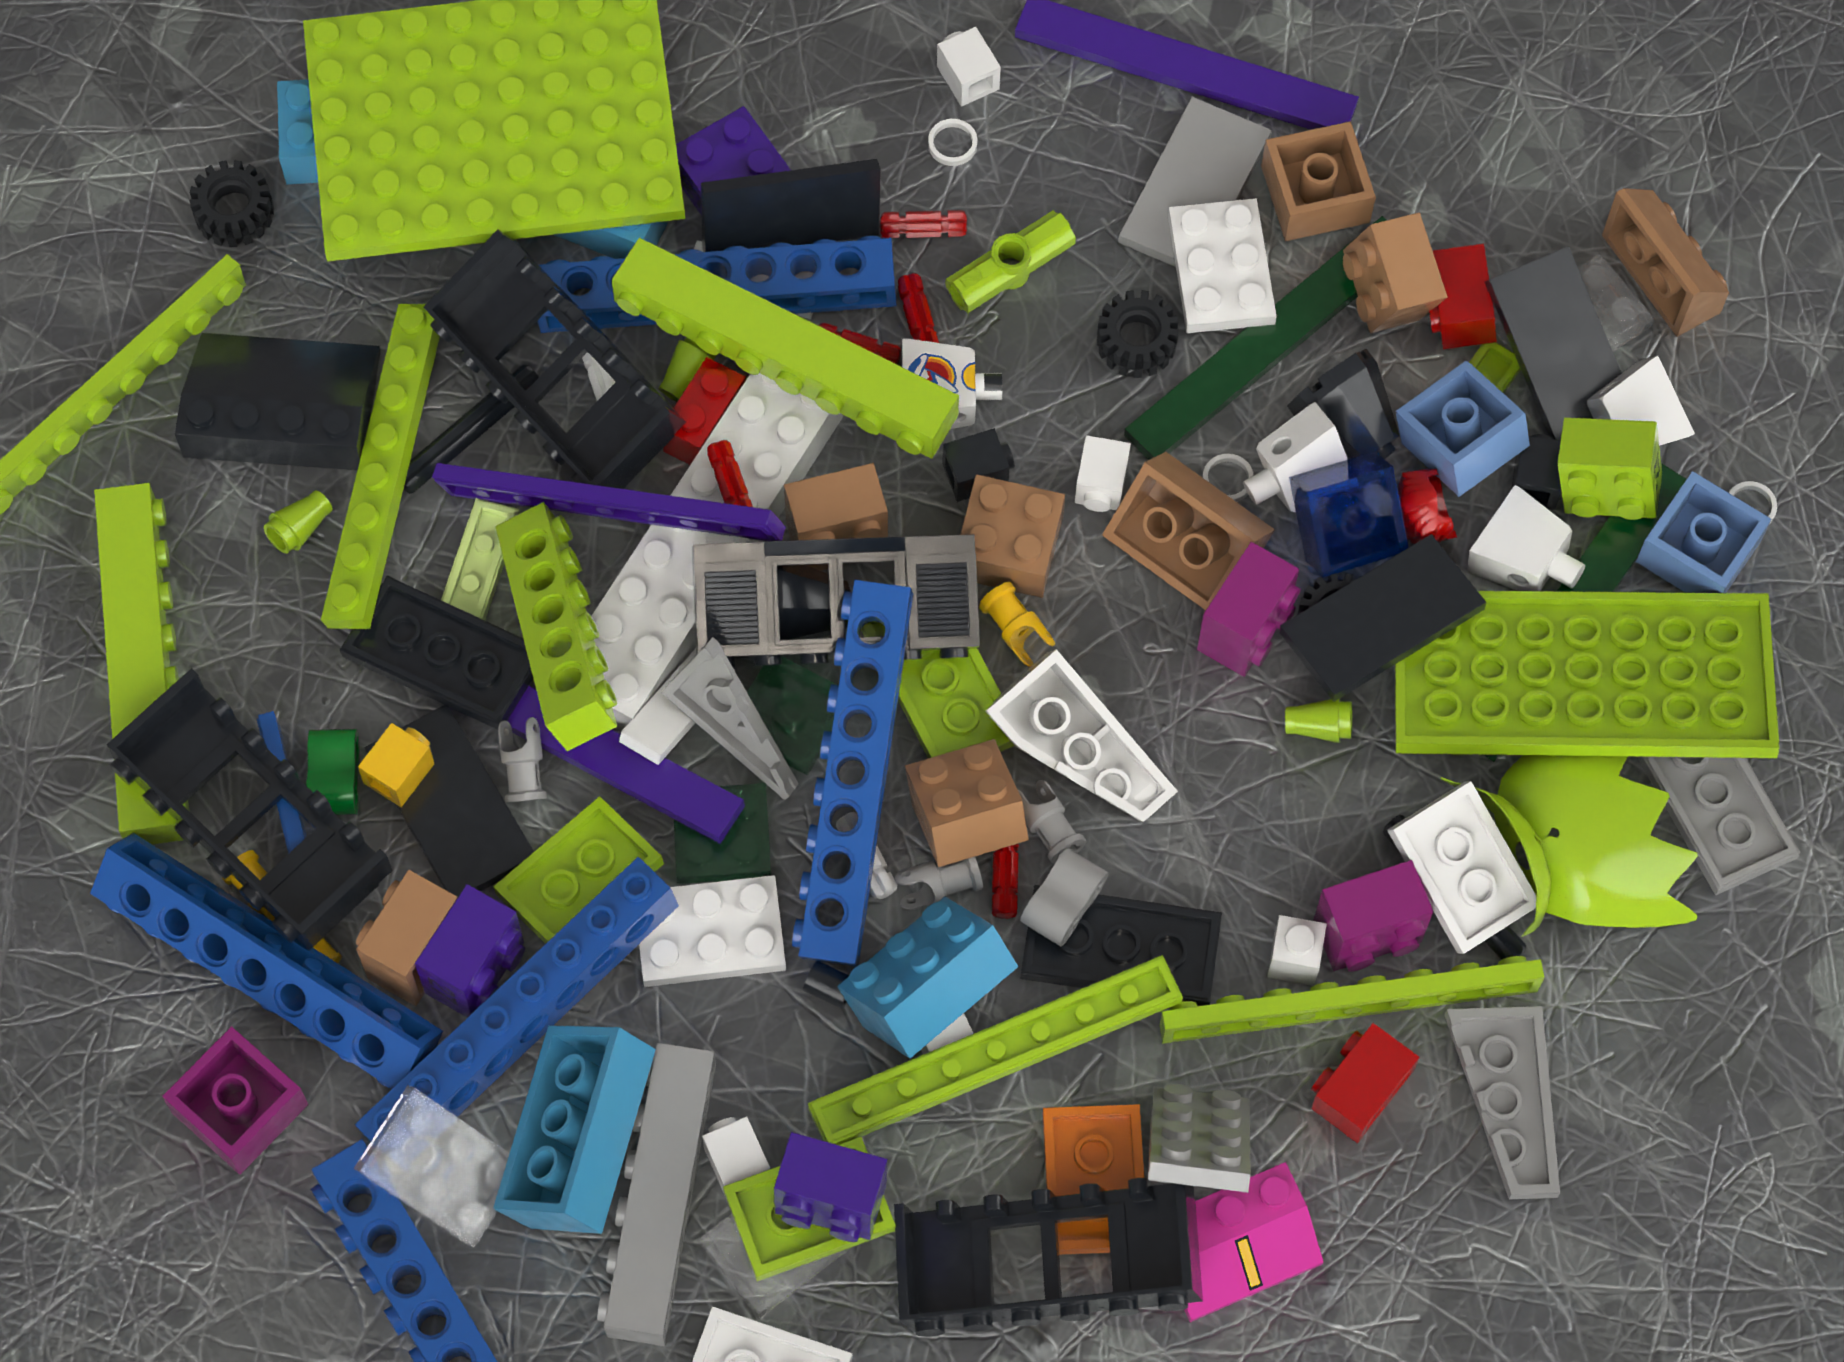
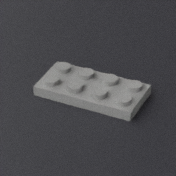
[1148,1084,1251,1193]

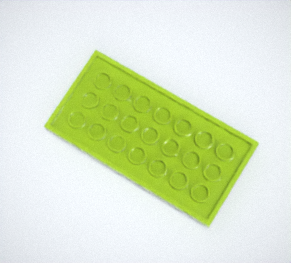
[1395,591,1779,758]

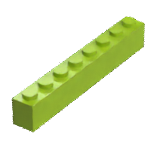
[612,238,959,459]
[94,483,190,845]

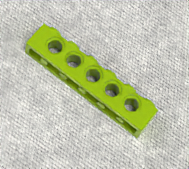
[495,502,618,751]

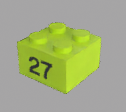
[1558,417,1662,520]

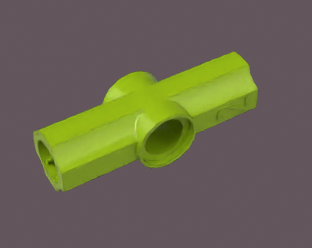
[945,210,1076,313]

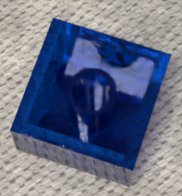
[1289,452,1409,577]

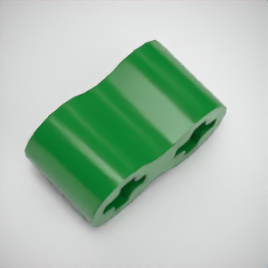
[306,729,360,815]

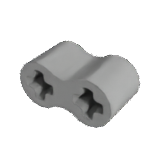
[1020,848,1109,947]

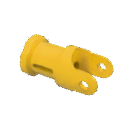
[979,582,1055,667]

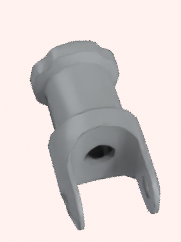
[498,717,547,803]
[1018,780,1087,864]
[895,857,983,910]

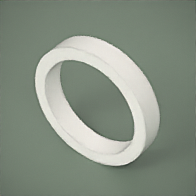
[928,119,977,166]
[1202,454,1254,502]
[1729,481,1777,523]

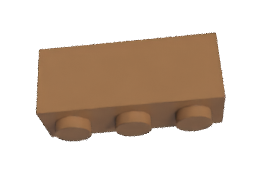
[1602,188,1729,337]
[1102,452,1275,610]

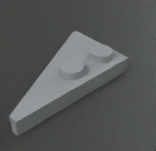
[661,637,799,800]

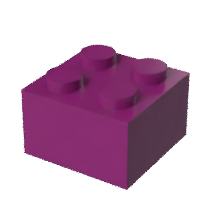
[1197,542,1301,677]
[1313,860,1434,972]
[162,1026,308,1175]

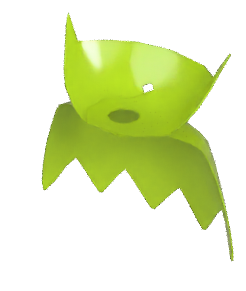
[1440,755,1698,937]

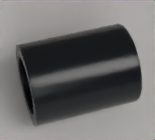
[803,960,850,1009]

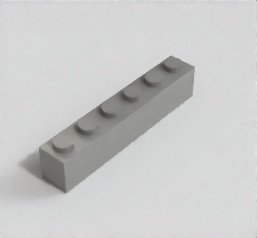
[597,1043,716,1346]

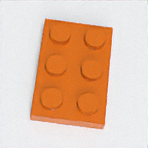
[1042,1104,1144,1255]

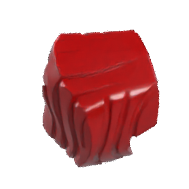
[1394,468,1457,545]

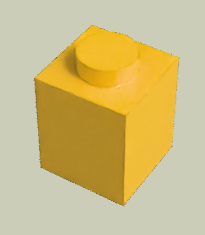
[358,723,434,808]

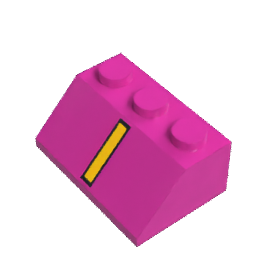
[1184,1162,1324,1322]

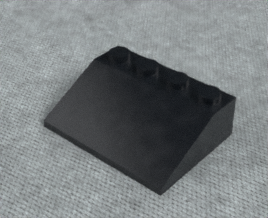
[175,333,380,470]

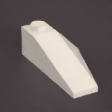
[985,649,1178,822]

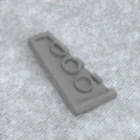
[1444,1006,1560,1200]

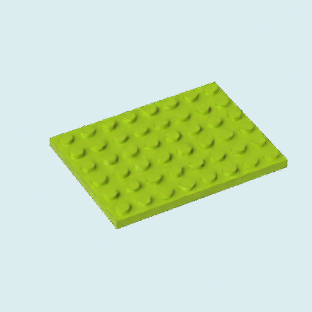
[303,0,685,262]

